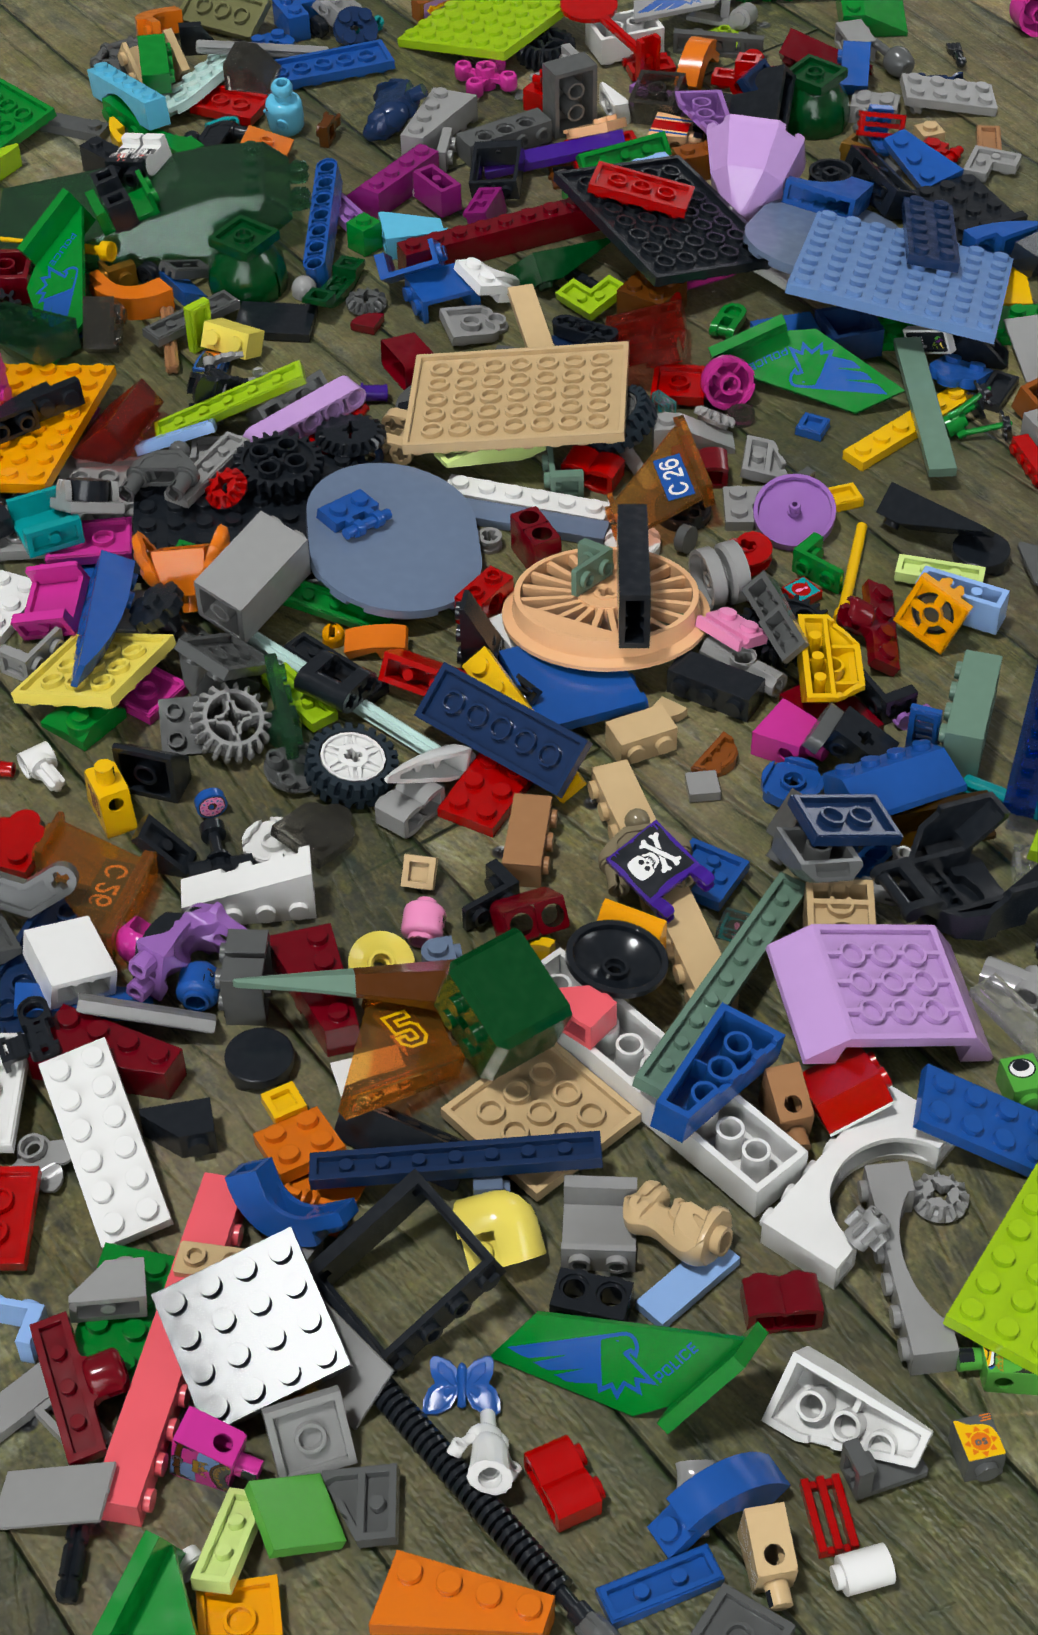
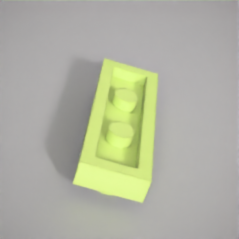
[894,554,986,584]
[190,1487,258,1595]

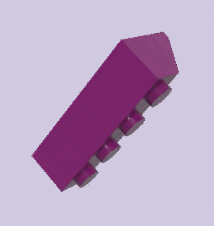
[347,144,439,219]

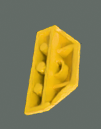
[797,614,865,703]

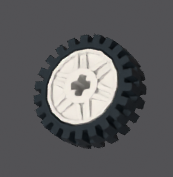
[304,722,399,810]

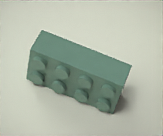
[938,649,1003,779]

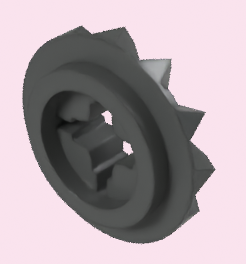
[346,287,387,315]

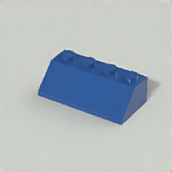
[823,739,967,816]

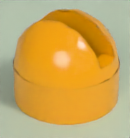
[322,623,345,649]

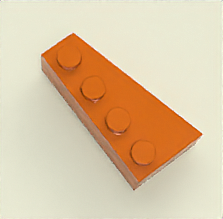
[369,1550,555,1635]

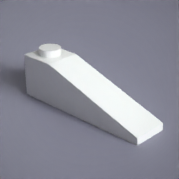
[761,1346,934,1468]

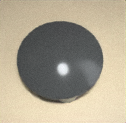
[263,742,312,793]

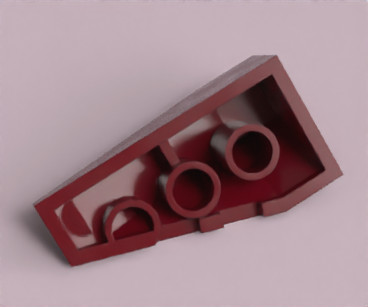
[779,28,874,76]

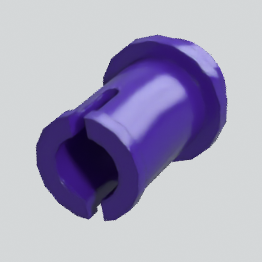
[359,383,388,401]

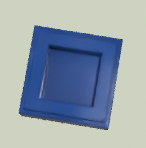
[795,412,830,442]

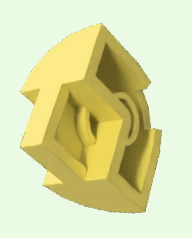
[453,1190,547,1272]

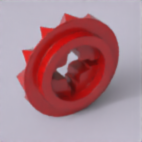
[204,467,247,509]

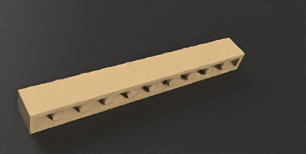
[587,759,739,1010]

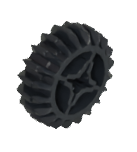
[516,27,576,72]

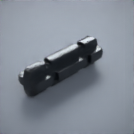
[55,1524,90,1604]

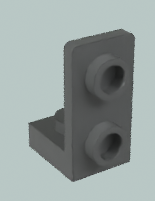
[839,1437,928,1501]

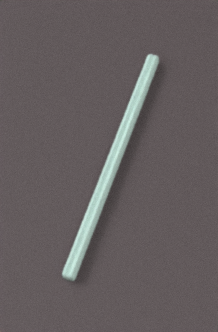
[247,631,441,754]

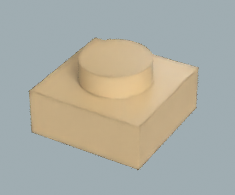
[913,121,946,141]
[401,854,438,890]

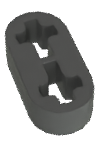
[802,702,844,754]

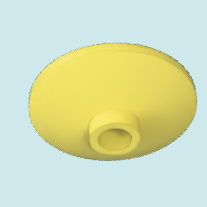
[348,931,415,968]

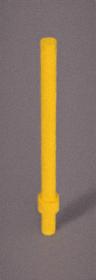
[833,522,868,624]

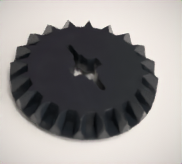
[315,413,386,457]

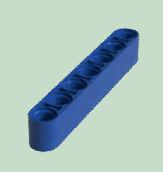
[303,158,343,288]

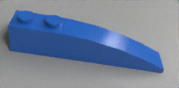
[71,550,138,688]

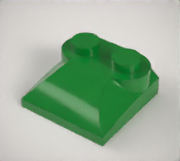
[40,705,127,752]

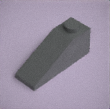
[246,369,328,425]

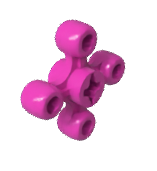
[454,59,518,98]

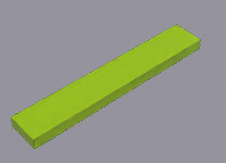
[154,360,307,436]

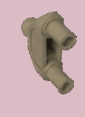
[598,808,695,897]

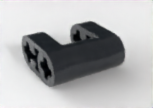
[294,649,377,714]

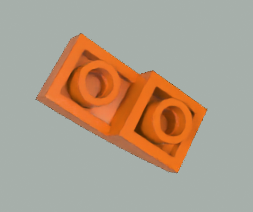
[344,624,409,659]

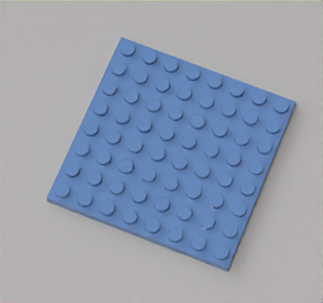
[785,210,1014,344]

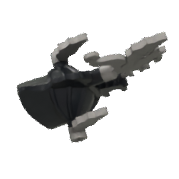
[186,351,268,426]

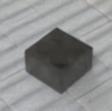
[628,70,688,125]

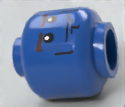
[176,961,221,1012]

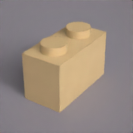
[605,704,678,765]

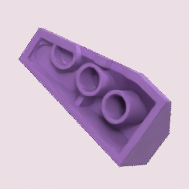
[674,90,730,134]

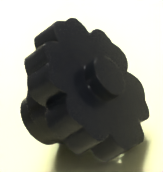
[128,581,184,634]

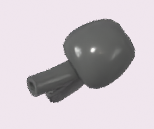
[872,38,915,78]

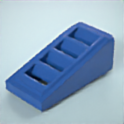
[905,703,943,747]

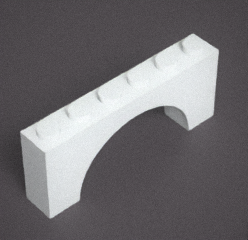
[759,1086,955,1290]

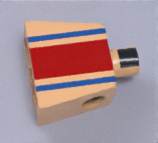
[647,112,705,156]

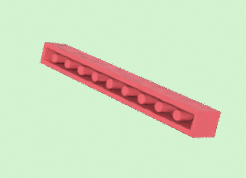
[102,1172,245,1527]

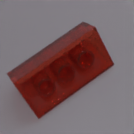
[70,378,164,464]

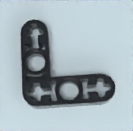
[552,314,619,344]

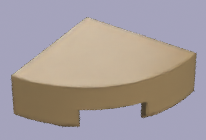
[652,696,688,723]

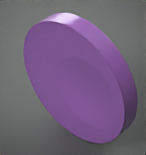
[753,474,836,551]

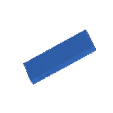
[595,1543,725,1629]

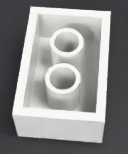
[585,9,665,65]

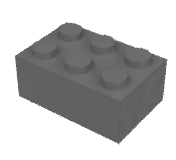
[542,52,597,139]

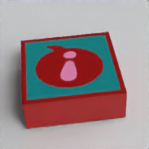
[781,576,823,605]

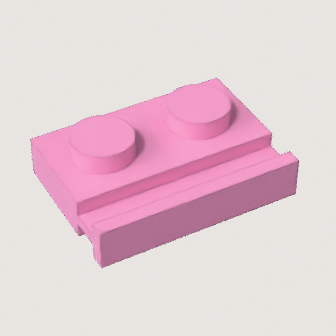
[695,607,768,652]

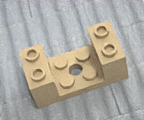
[802,879,876,928]

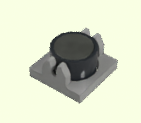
[50,478,125,514]

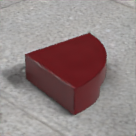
[350,313,384,335]

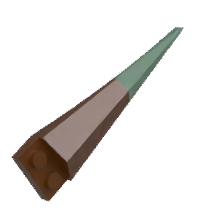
[233,959,454,1012]

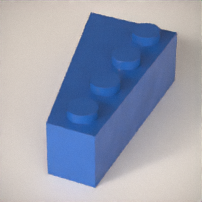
[650,1002,786,1143]

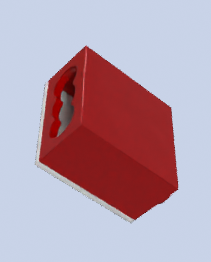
[803,1047,895,1137]

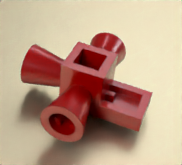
[711,49,772,95]

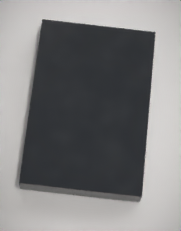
[236,301,318,342]

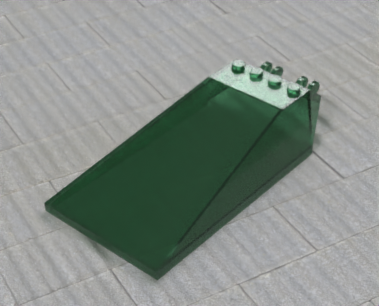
[0,141,311,273]

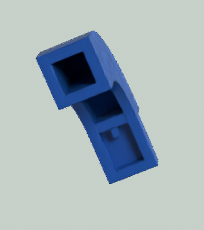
[225,1157,359,1247]
[647,1452,791,1559]

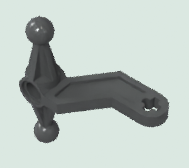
[0,861,79,918]

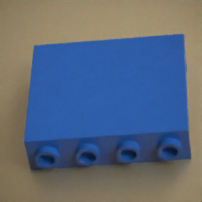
[499,627,649,730]

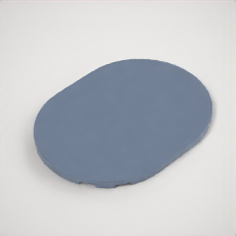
[743,199,899,275]
[306,463,482,619]

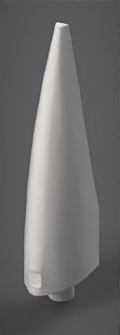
[384,744,476,784]

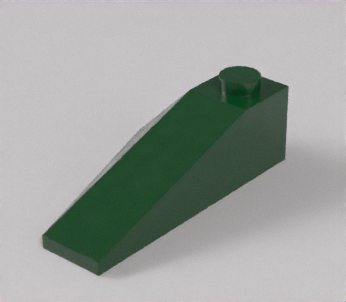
[505,238,611,292]

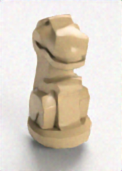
[623,1180,733,1267]

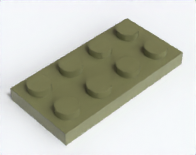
[180,0,271,42]

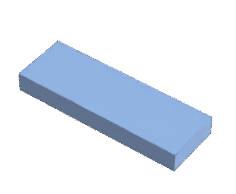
[134,418,217,457]
[635,1248,741,1327]

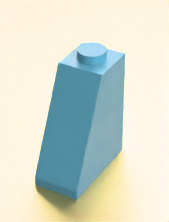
[378,211,447,260]

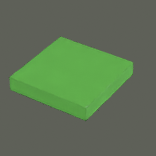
[244,1473,347,1559]

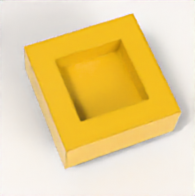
[260,1081,308,1124]

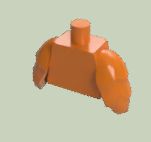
[132,524,230,613]

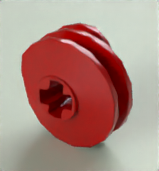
[730,531,773,576]

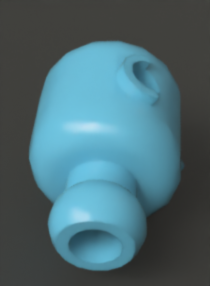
[263,77,304,137]

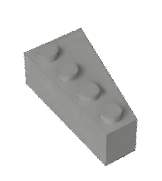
[400,87,478,156]

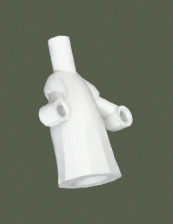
[447,1409,522,1496]

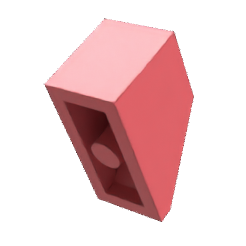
[559,985,617,1050]

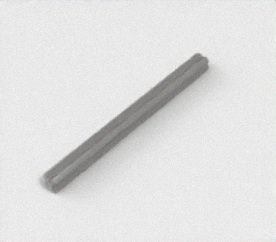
[195,39,329,58]

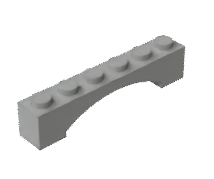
[857,1161,959,1376]

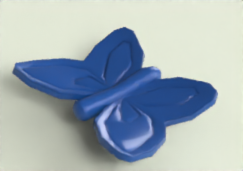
[422,1355,501,1416]

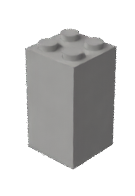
[194,511,311,643]

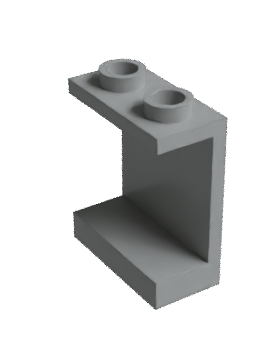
[561,1175,638,1274]

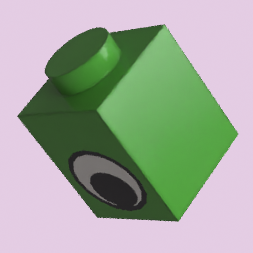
[996,1053,1038,1110]

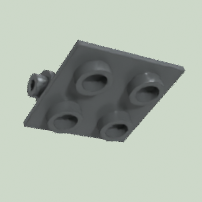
[158,695,223,755]

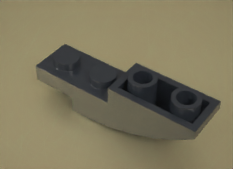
[0,376,85,444]

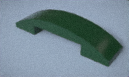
[302,255,365,308]

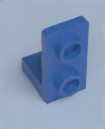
[864,104,894,156]

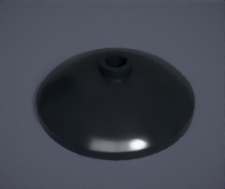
[565,920,669,999]

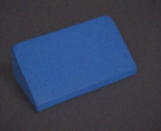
[159,271,208,306]

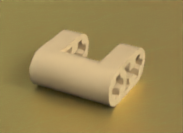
[369,408,415,465]

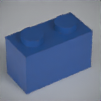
[837,41,871,95]

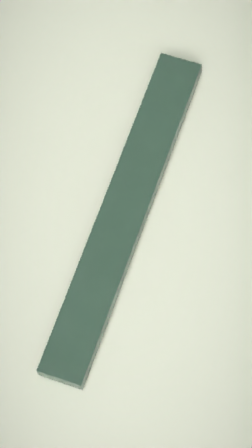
[893,337,957,477]

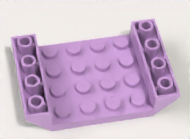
[766,924,993,1064]

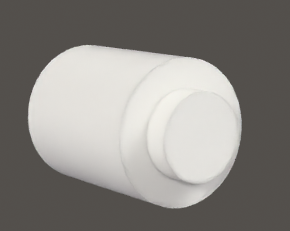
[829,1542,896,1597]

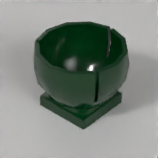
[787,54,850,141]
[207,214,288,306]

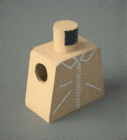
[737,1502,798,1611]

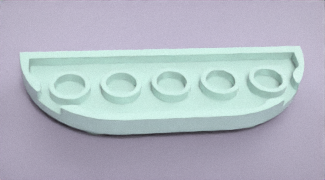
[163,54,233,117]

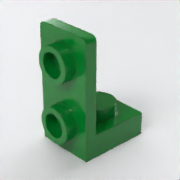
[792,532,844,594]

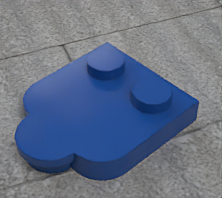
[929,353,994,390]

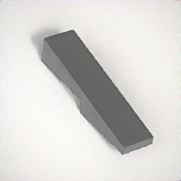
[741,570,809,664]

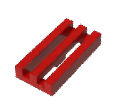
[856,110,907,138]
[799,1473,860,1559]

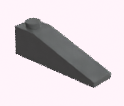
[174,621,261,696]

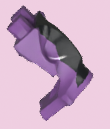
[126,901,247,1002]

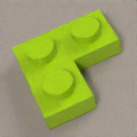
[555,275,624,321]

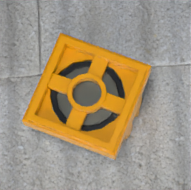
[893,572,973,655]

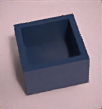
[815,306,885,360]

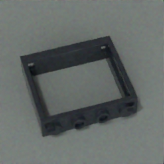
[309,1169,507,1376]

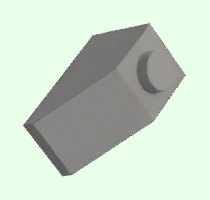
[68,1256,147,1323]

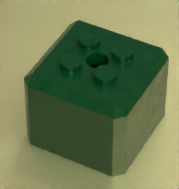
[434,927,572,1081]

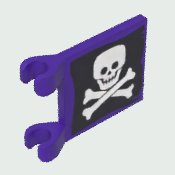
[606,820,715,924]

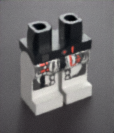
[104,133,172,187]

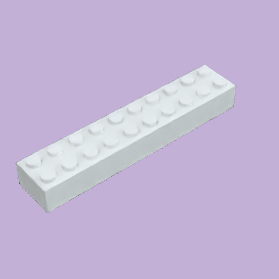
[541,947,808,1218]

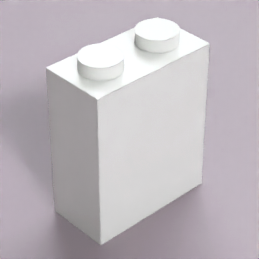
[23,916,117,1010]

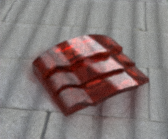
[605,299,687,368]

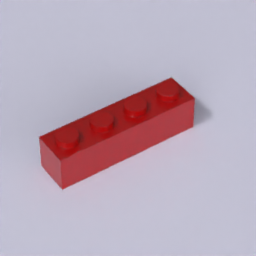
[1009,434,1038,489]

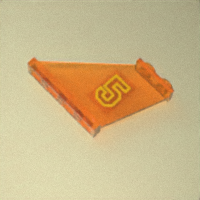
[338,999,466,1120]

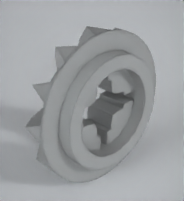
[693,405,736,430]
[913,1170,970,1223]

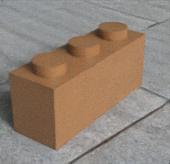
[502,793,558,888]

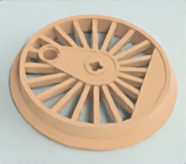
[502,546,711,672]

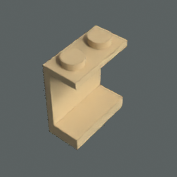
[118,28,190,83]

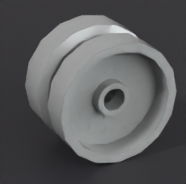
[688,539,752,611]

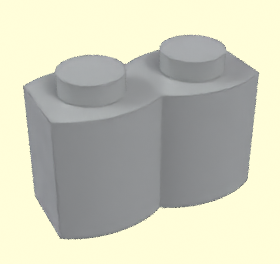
[374,782,445,839]

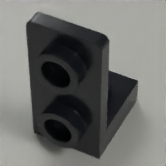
[855,668,918,725]
[462,859,520,932]

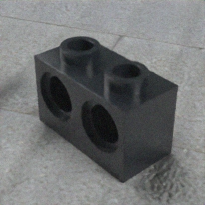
[549,1267,634,1322]

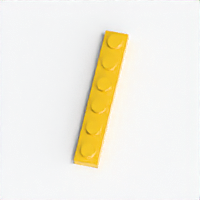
[842,387,971,471]
[462,646,587,804]

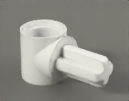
[16,741,66,792]

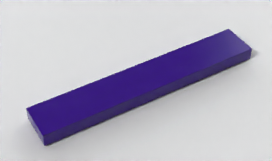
[484,129,625,180]

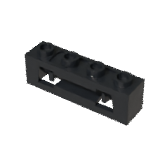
[845,145,916,221]

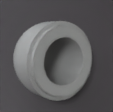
[291,275,317,301]

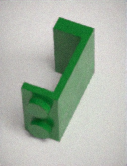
[84,169,160,236]

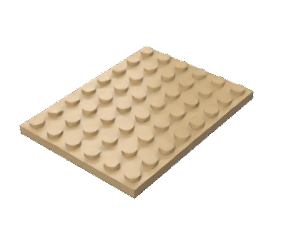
[401,341,630,455]

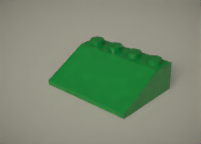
[836,0,908,37]

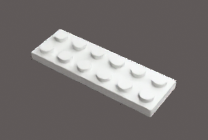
[38,1037,174,1249]

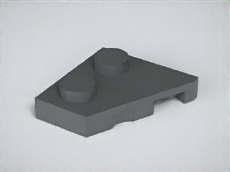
[322,1463,400,1548]

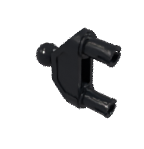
[184,120,248,167]

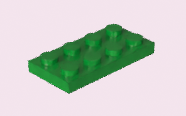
[75,1242,175,1392]

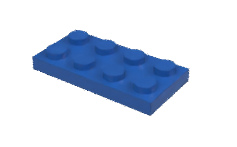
[913,1064,1038,1177]

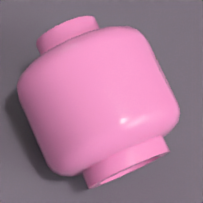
[401,896,446,948]

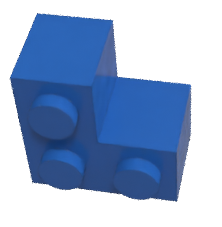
[272,0,319,42]

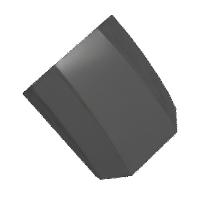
[771,826,863,883]

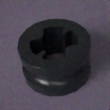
[136,261,160,284]

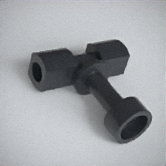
[187,818,254,877]

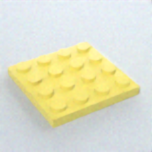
[11,633,176,709]

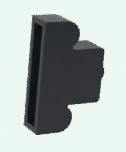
[729,64,796,131]

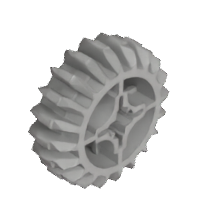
[189,682,273,764]

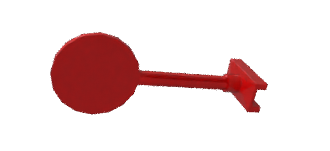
[560,0,661,84]

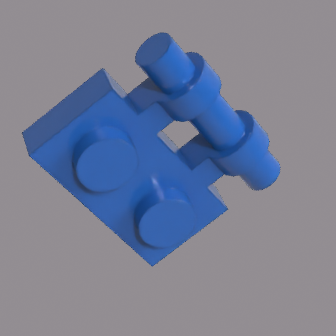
[316,489,392,540]

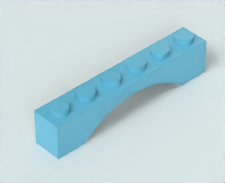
[87,62,171,131]

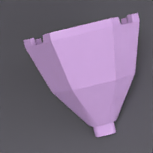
[706,114,806,222]

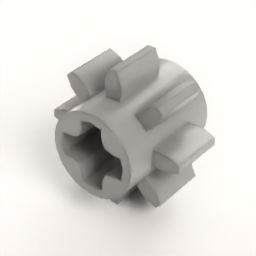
[844,1205,891,1252]

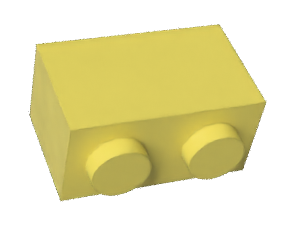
[201,317,265,360]

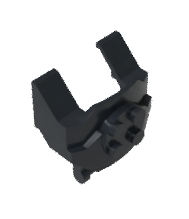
[870,791,1038,941]

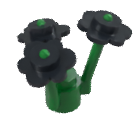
[943,380,1013,441]

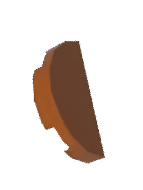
[691,731,738,777]

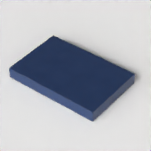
[787,794,903,847]

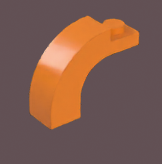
[135,6,183,36]
[674,36,720,90]
[89,269,175,320]

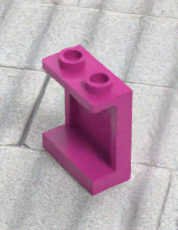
[10,561,90,641]

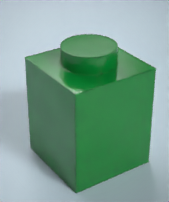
[346,212,383,257]

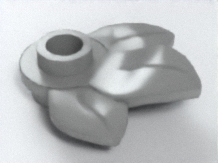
[12,1133,72,1193]

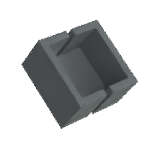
[215,929,275,1026]

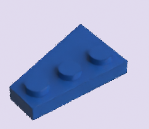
[883,129,964,189]

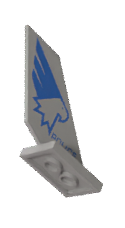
[633,0,731,23]

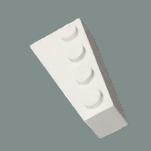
[181,845,317,925]

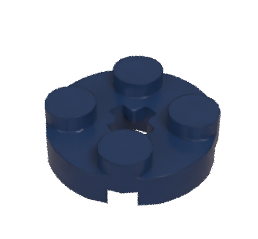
[333,6,378,46]

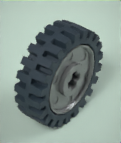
[585,384,658,454]

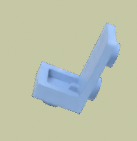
[0,1295,48,1364]

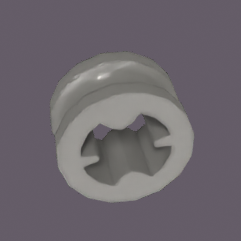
[478,527,502,554]

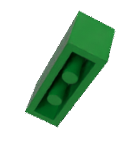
[137,33,175,94]

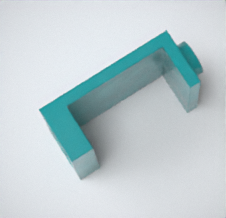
[6,485,85,559]

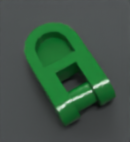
[709,303,747,339]

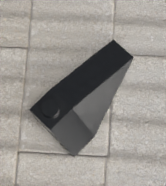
[876,482,995,538]

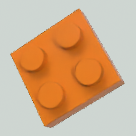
[253,1106,347,1185]

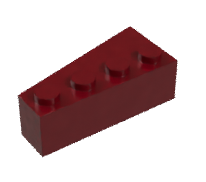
[270,923,361,1057]
[27,1004,187,1100]

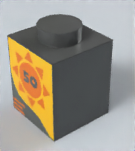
[948,1412,1007,1482]

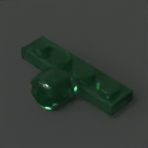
[264,653,303,760]

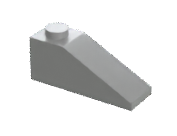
[651,412,735,457]

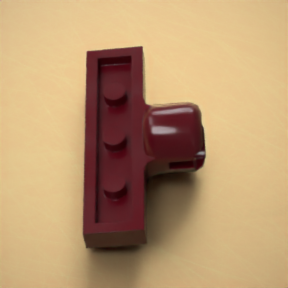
[836,579,900,677]
[29,1311,130,1466]

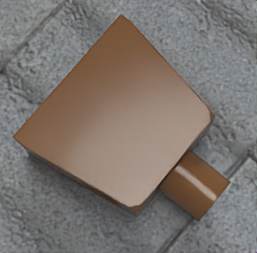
[758,1062,814,1151]

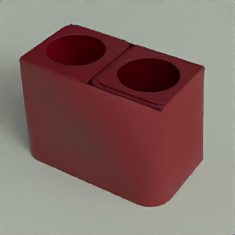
[381,332,434,390]
[510,506,562,569]
[490,887,570,940]

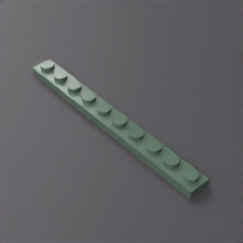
[632,871,805,1099]

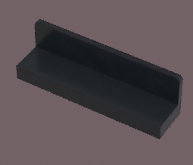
[334,1094,464,1192]

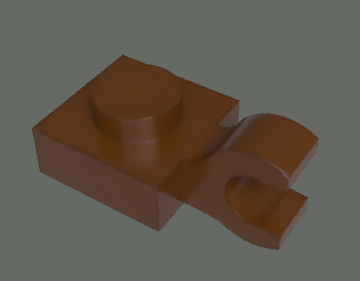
[316,111,341,148]

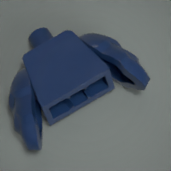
[363,78,428,142]

